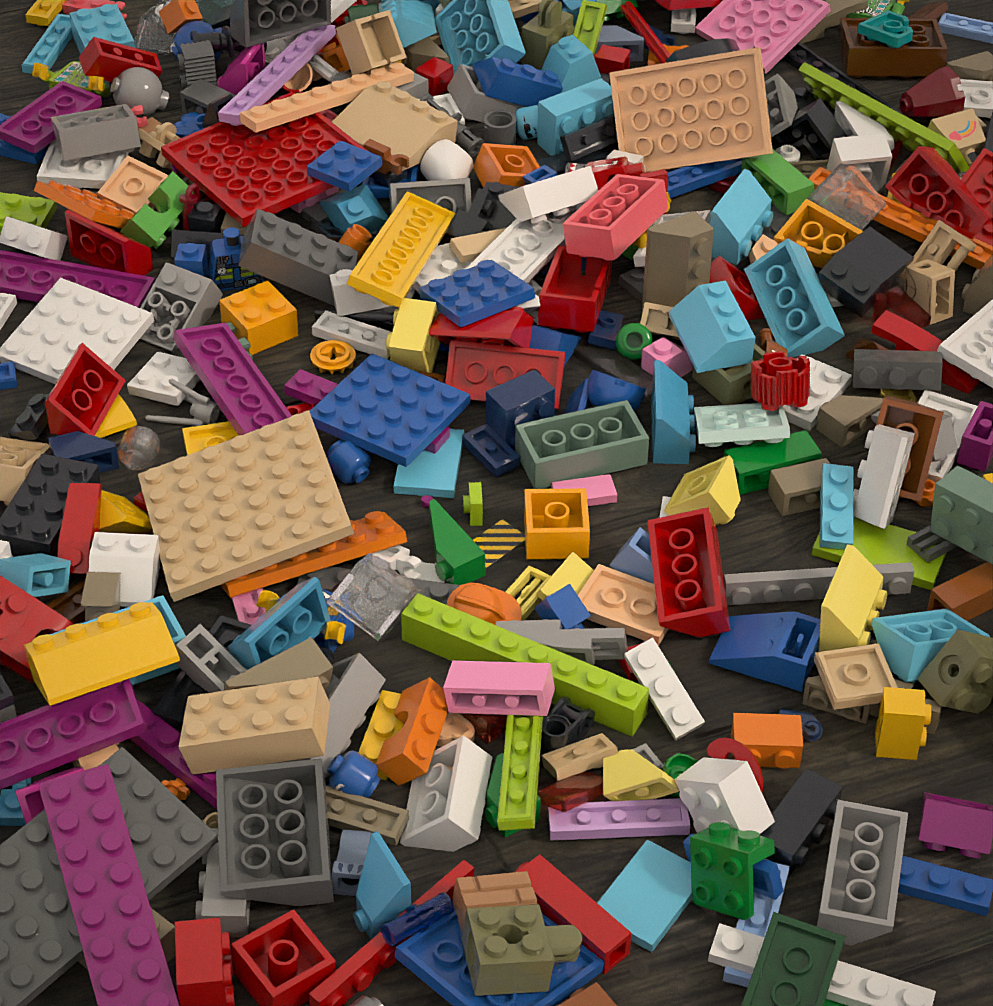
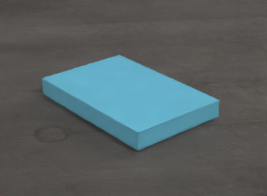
[394,429,464,498]
[597,840,692,952]

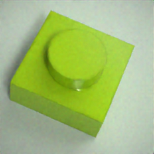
[463,482,483,526]

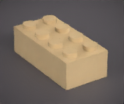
[179,677,330,775]

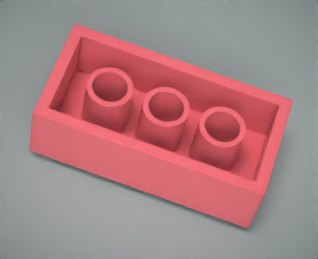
[562,174,668,261]

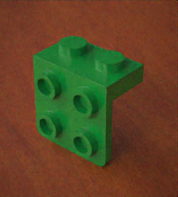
[690,822,775,920]

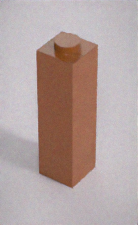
[927,562,993,621]

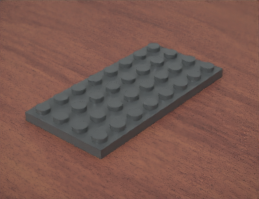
[0,747,218,1006]

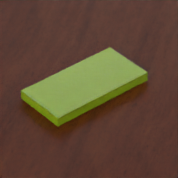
[812,516,947,590]

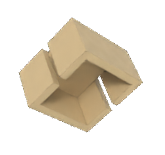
[336,10,407,75]

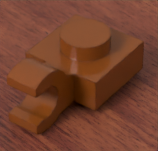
[363,139,409,175]

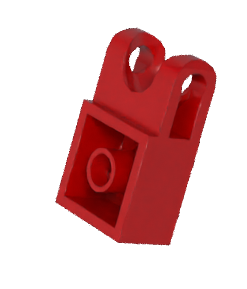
[0,575,73,683]

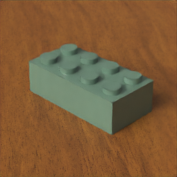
[515,400,649,489]
[930,466,993,564]

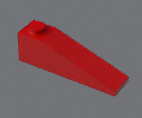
[885,146,991,239]

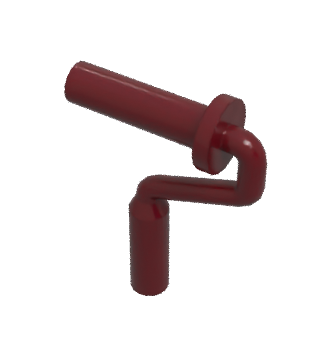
[179,183,215,230]

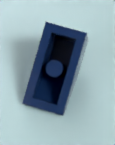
[48,431,119,473]

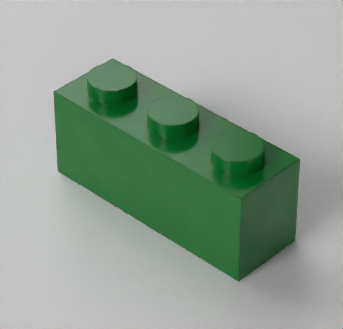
[724,430,822,495]

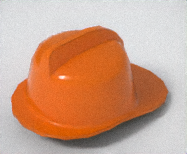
[447,583,522,625]

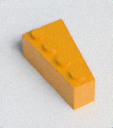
[774,199,864,268]

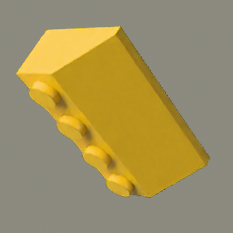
[24,602,180,706]

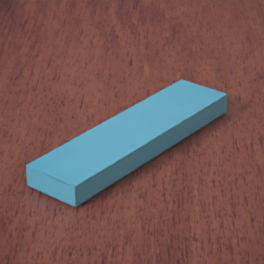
[21,14,73,74]

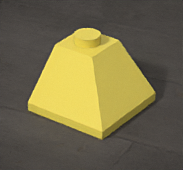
[664,455,740,525]

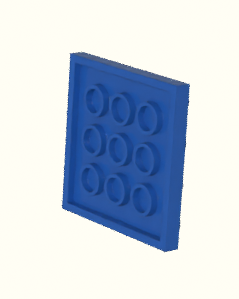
[309,353,470,467]
[395,909,604,1006]

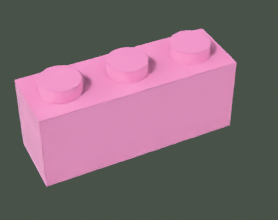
[443,661,555,716]

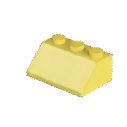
[819,544,887,652]

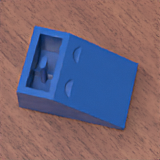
[709,611,821,692]

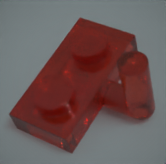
[872,286,931,328]

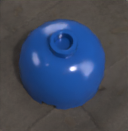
[587,370,646,412]

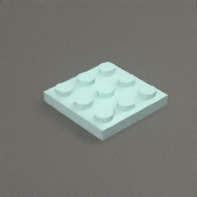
[694,403,790,447]

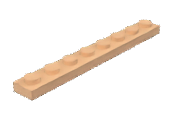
[240,62,414,132]

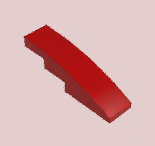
[871,310,981,394]

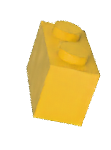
[875,687,931,760]

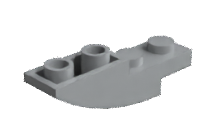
[496,619,628,665]

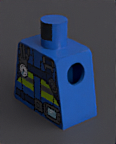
[208,227,263,291]

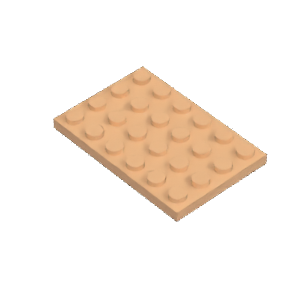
[609,47,773,173]

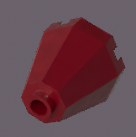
[899,66,965,120]

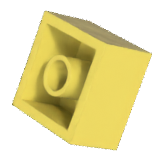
[386,298,440,373]

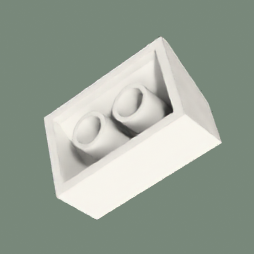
[498,166,598,224]
[853,424,915,529]
[400,735,492,852]

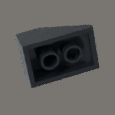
[819,227,914,318]

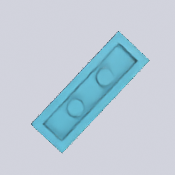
[820,463,853,550]

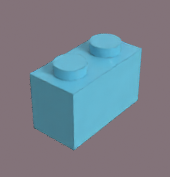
[0,553,71,597]

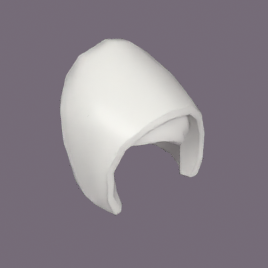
[420,139,474,181]

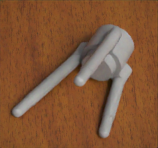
[145,379,221,426]

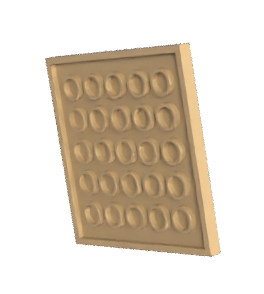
[138,410,355,602]

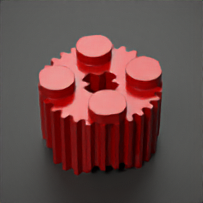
[751,351,810,411]

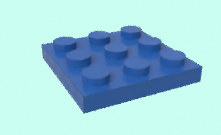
[418,260,536,327]

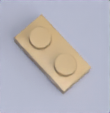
[542,733,618,781]

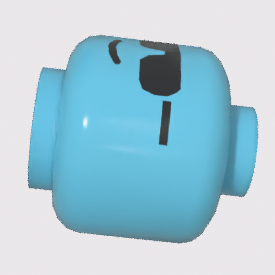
[515,105,538,140]

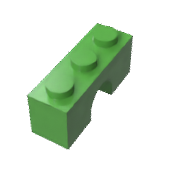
[120,171,193,249]

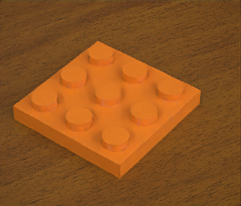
[33,180,135,228]

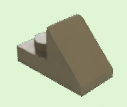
[81,572,121,622]

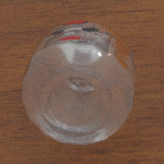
[117,426,160,470]

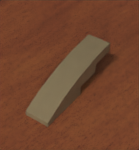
[799,0,868,44]

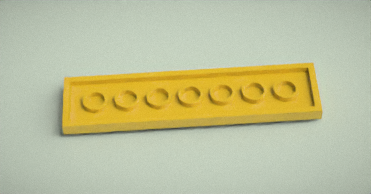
[347,191,456,308]

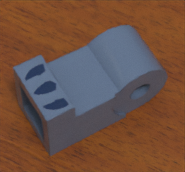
[332,829,372,896]

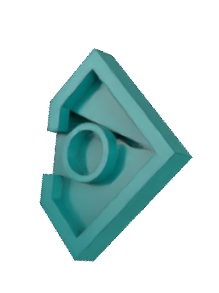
[857,10,913,48]

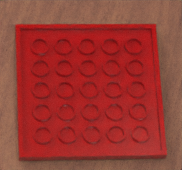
[161,91,368,227]

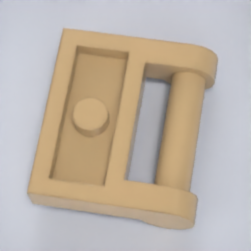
[909,220,977,271]

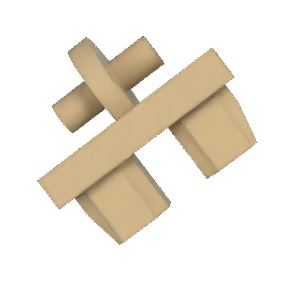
[139,122,178,169]

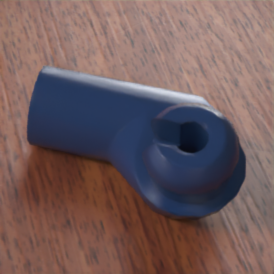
[779,709,823,741]

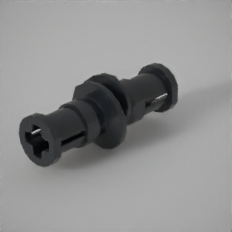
[190,26,267,58]

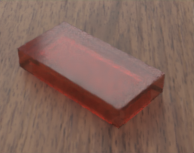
[538,771,603,812]

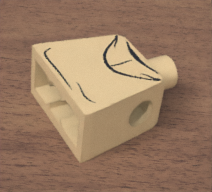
[899,260,955,325]

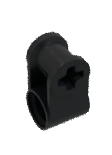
[540,696,595,755]

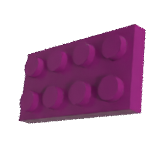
[0,81,102,154]

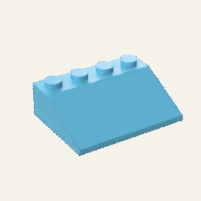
[435,0,526,76]

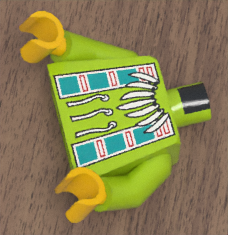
[32,61,111,98]

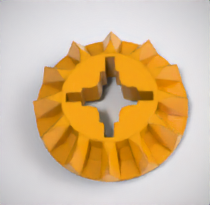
[310,340,356,374]

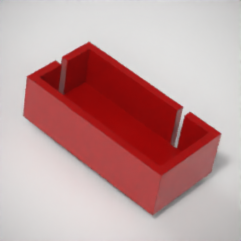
[538,246,612,333]

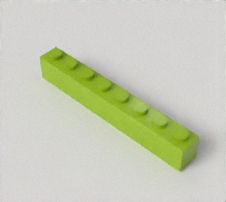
[401,593,649,737]

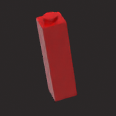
[515,854,632,975]

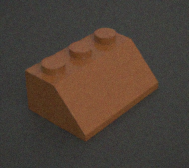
[876,396,944,502]

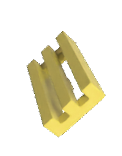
[506,566,551,621]

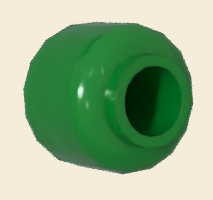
[616,323,653,361]

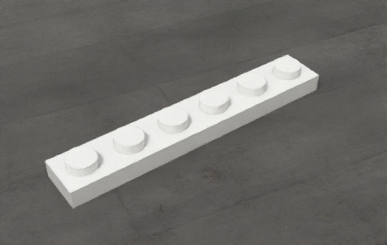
[708,923,936,1006]

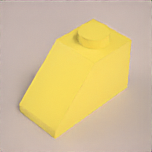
[603,749,680,801]

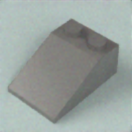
[447,64,526,122]

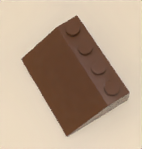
[840,18,948,78]

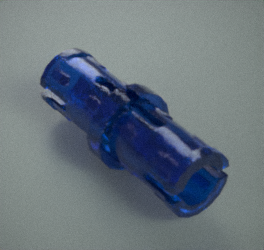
[380,892,454,947]

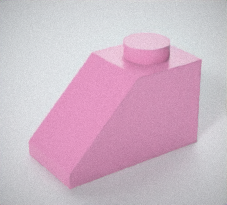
[641,337,693,384]

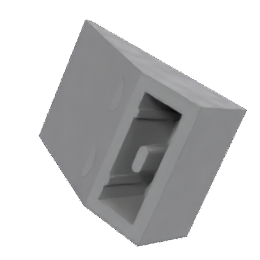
[140,262,223,353]

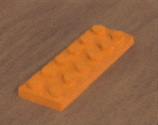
[220,511,407,598]

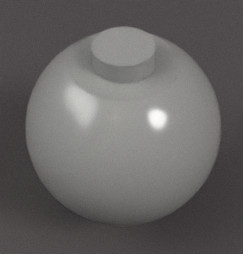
[110,67,169,118]

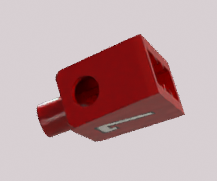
[586,156,645,191]

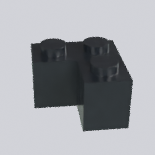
[774,98,848,160]

